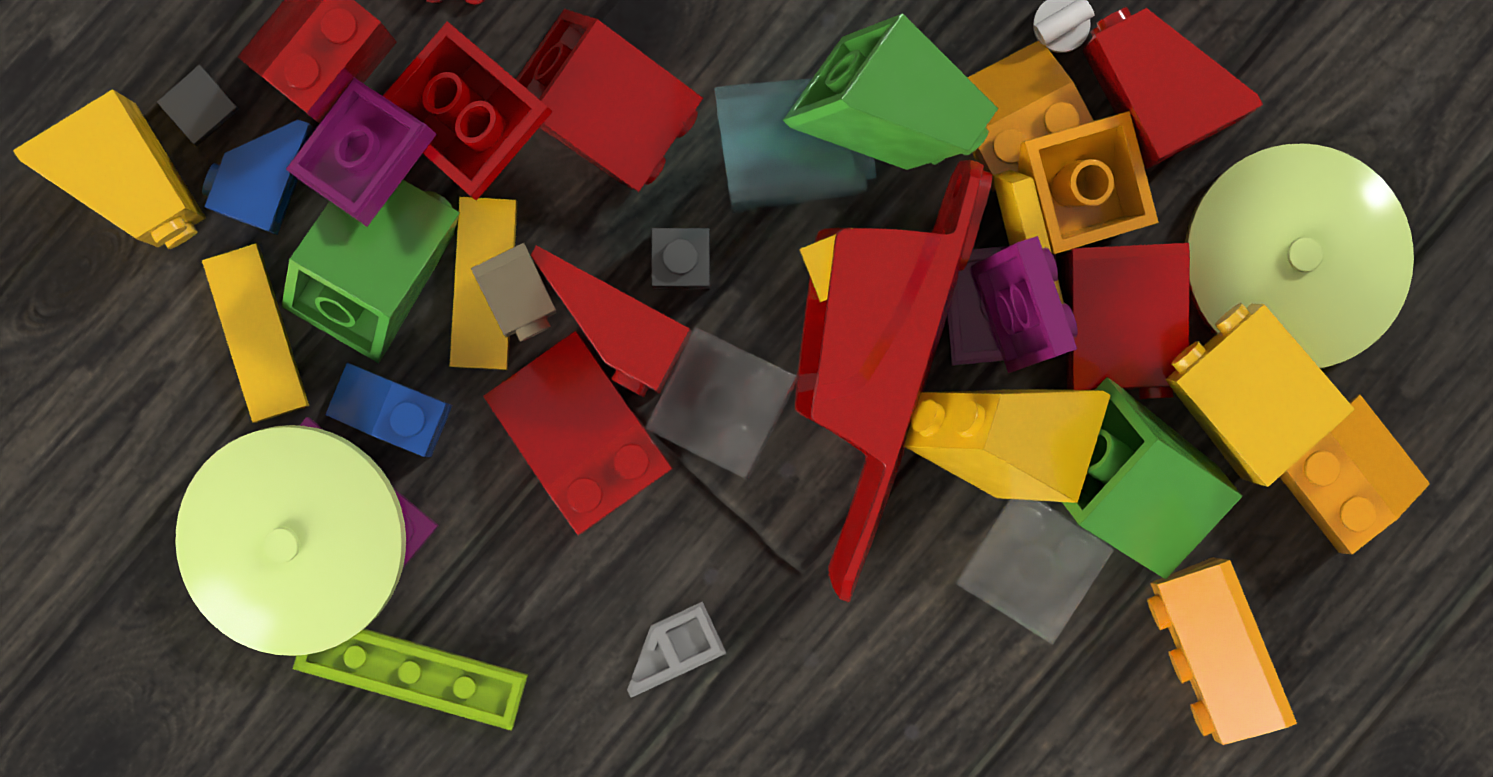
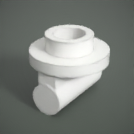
[1033,0,1095,53]

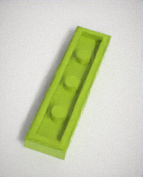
[293,628,528,731]

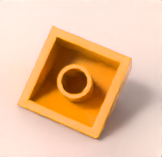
[967,41,1094,192]
[1018,111,1159,254]
[1280,394,1430,555]

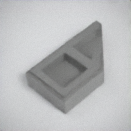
[627,601,726,698]

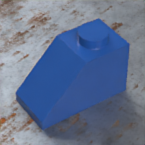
[202,120,316,235]
[326,363,453,458]

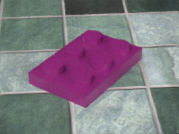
[971,236,1078,373]

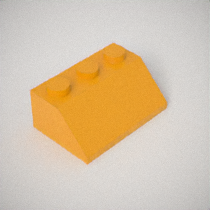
[1147,557,1297,745]

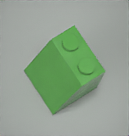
[783,13,998,170]
[281,180,460,363]
[1062,377,1243,579]

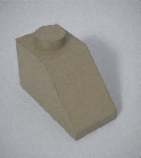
[471,243,557,342]

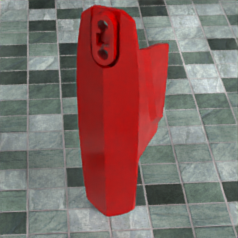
[795,160,992,602]

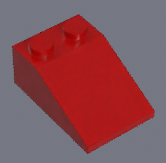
[383,21,553,201]
[531,245,692,398]
[483,331,673,535]

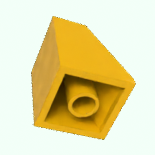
[13,89,206,249]
[1165,303,1355,487]
[904,389,1111,503]

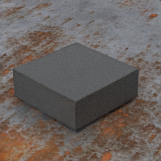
[157,65,240,146]

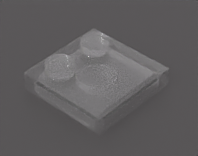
[645,327,799,480]
[956,499,1114,645]

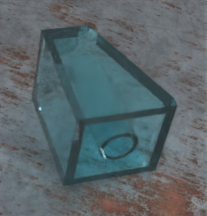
[714,78,876,213]

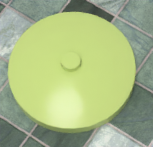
[1185,144,1414,368]
[176,425,406,656]

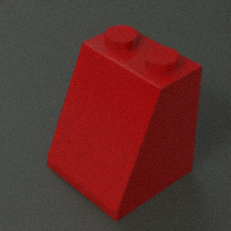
[238,0,397,124]
[1083,7,1263,170]
[516,9,703,192]
[1061,243,1190,399]

